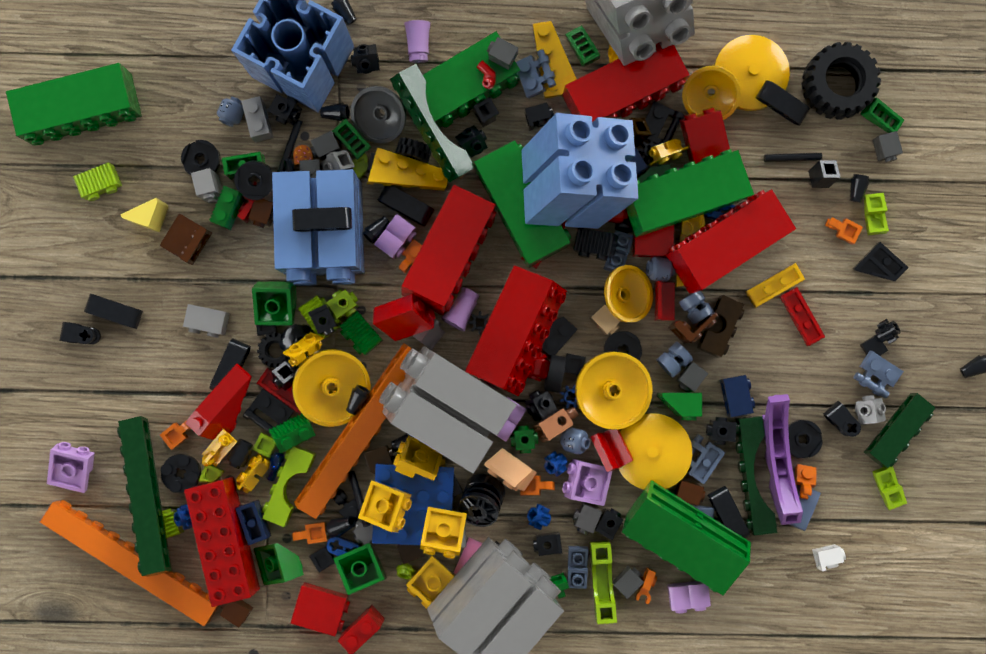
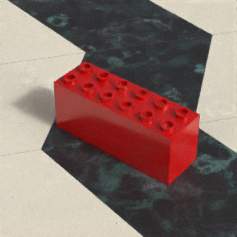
[562,43,690,122]
[401,185,497,315]
[666,189,796,294]
[465,265,567,396]
[184,476,260,607]

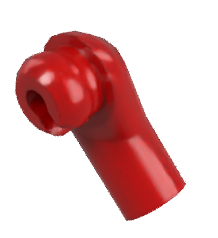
[476,60,496,89]

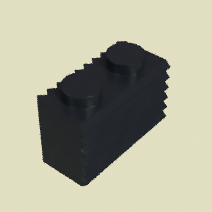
[573,228,619,261]

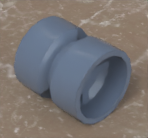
[679,291,714,325]
[656,342,693,378]

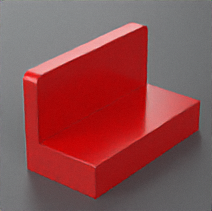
[655,281,675,321]
[591,429,633,472]

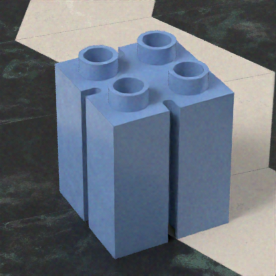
[231,0,354,112]
[522,113,638,229]
[272,169,365,286]

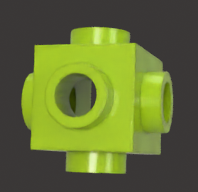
[326,289,359,319]

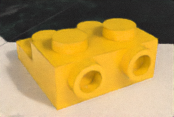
[393,435,443,481]
[358,480,412,532]
[420,507,467,559]
[406,555,455,609]

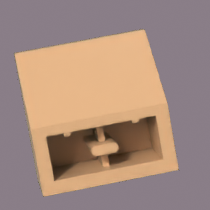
[484,448,537,491]

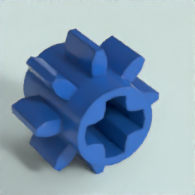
[559,385,577,408]
[544,451,568,477]
[174,504,192,530]
[527,504,551,530]

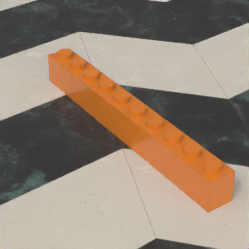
[294,343,412,519]
[40,500,220,626]

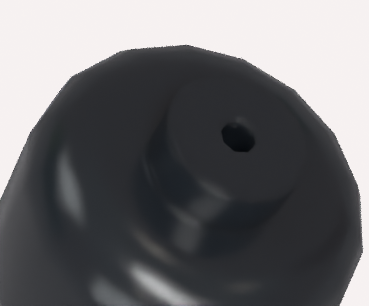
[615,216,633,234]

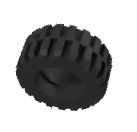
[801,42,881,120]

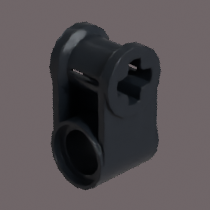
[59,322,101,344]
[823,401,861,437]

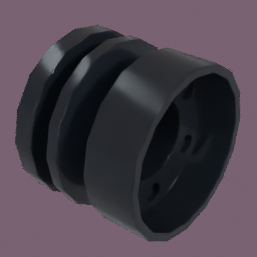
[458,474,505,527]

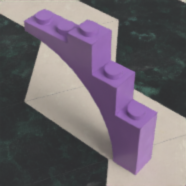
[762,394,803,525]

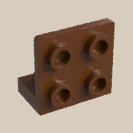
[160,214,212,265]
[668,312,718,344]

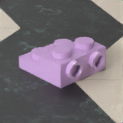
[47,442,95,493]
[562,459,612,506]

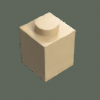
[589,304,620,335]

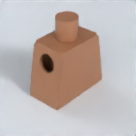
[532,406,579,442]

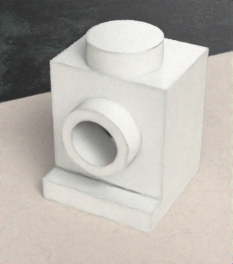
[812,544,846,571]

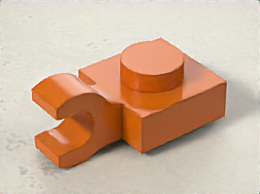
[825,217,863,245]
[398,239,422,273]
[160,420,191,450]
[795,464,817,500]
[520,476,555,496]
[292,521,328,544]
[635,567,657,604]

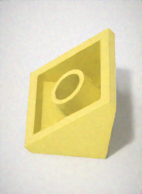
[120,198,169,232]

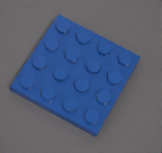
[372,464,454,545]

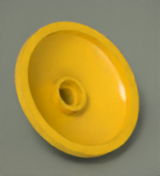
[682,66,740,120]
[604,265,653,323]

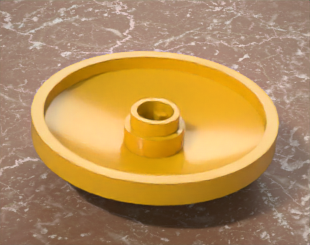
[714,35,790,111]
[292,349,371,427]
[575,352,653,430]
[619,413,692,490]

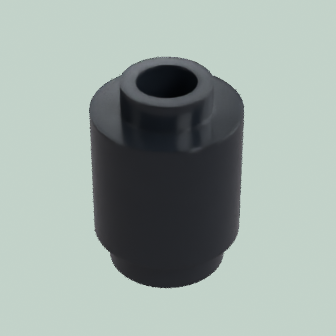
[227,439,253,469]

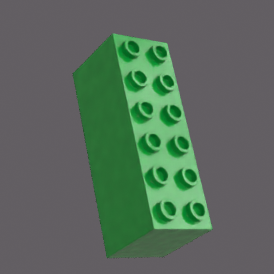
[398,31,521,136]
[6,63,142,146]
[474,140,571,268]
[626,149,754,237]
[622,480,751,596]

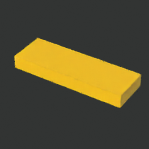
[745,263,805,308]

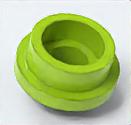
[396,563,415,580]

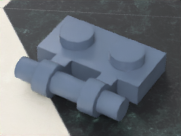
[516,49,556,99]
[854,351,904,398]
[687,434,725,484]

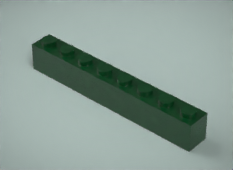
[117,416,172,577]

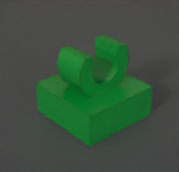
[550,572,569,599]

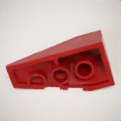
[185,363,252,440]

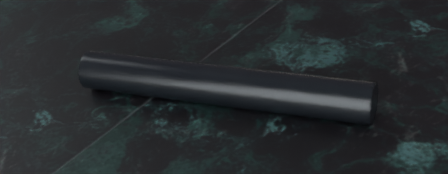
[277,120,303,172]
[764,153,822,162]
[348,471,371,527]

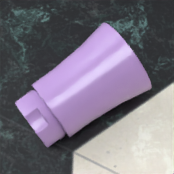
[404,20,430,63]
[441,287,479,332]

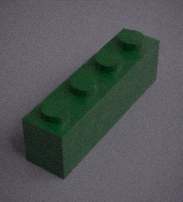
[864,393,936,468]

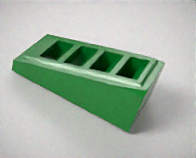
[565,25,601,67]
[860,98,904,133]
[332,119,372,160]

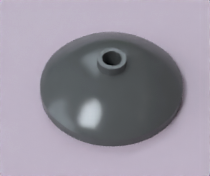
[350,86,406,143]

